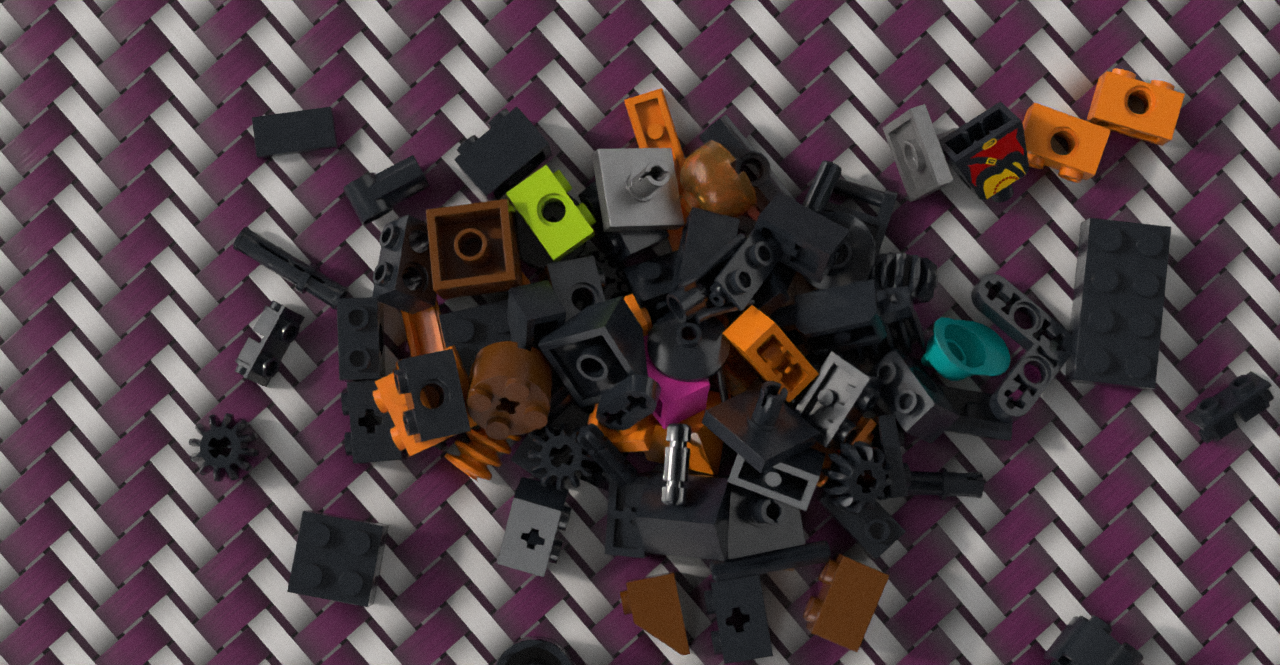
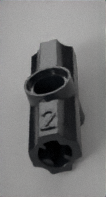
[698,114,797,214]

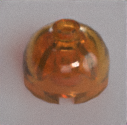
[679,140,757,218]

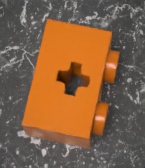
[723,305,818,403]

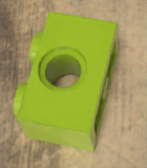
[506,165,596,263]

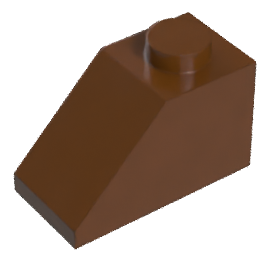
[620,571,690,656]

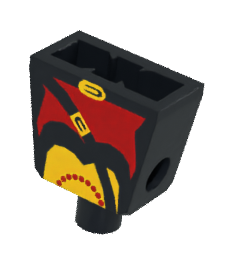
[939,101,1029,203]

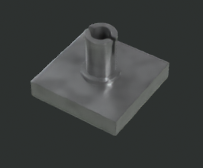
[883,104,958,202]
[592,148,684,232]

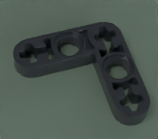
[971,274,1073,423]

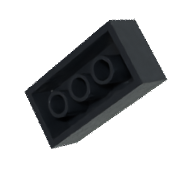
[1065,218,1171,390]

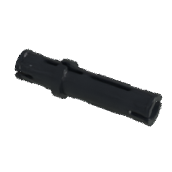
[233,227,349,310]

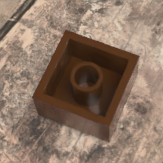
[426,199,523,299]
[802,552,890,652]

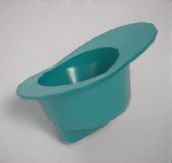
[921,317,1011,381]

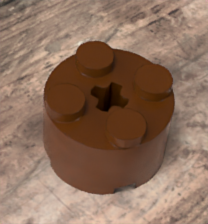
[466,341,553,440]

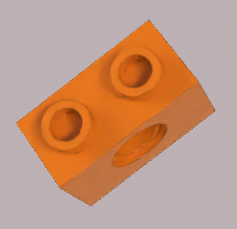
[1086,68,1185,146]
[1022,103,1111,183]

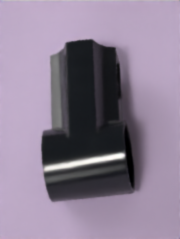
[343,155,430,225]

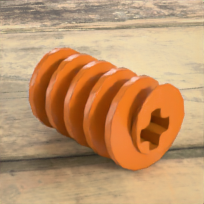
[445,427,522,482]

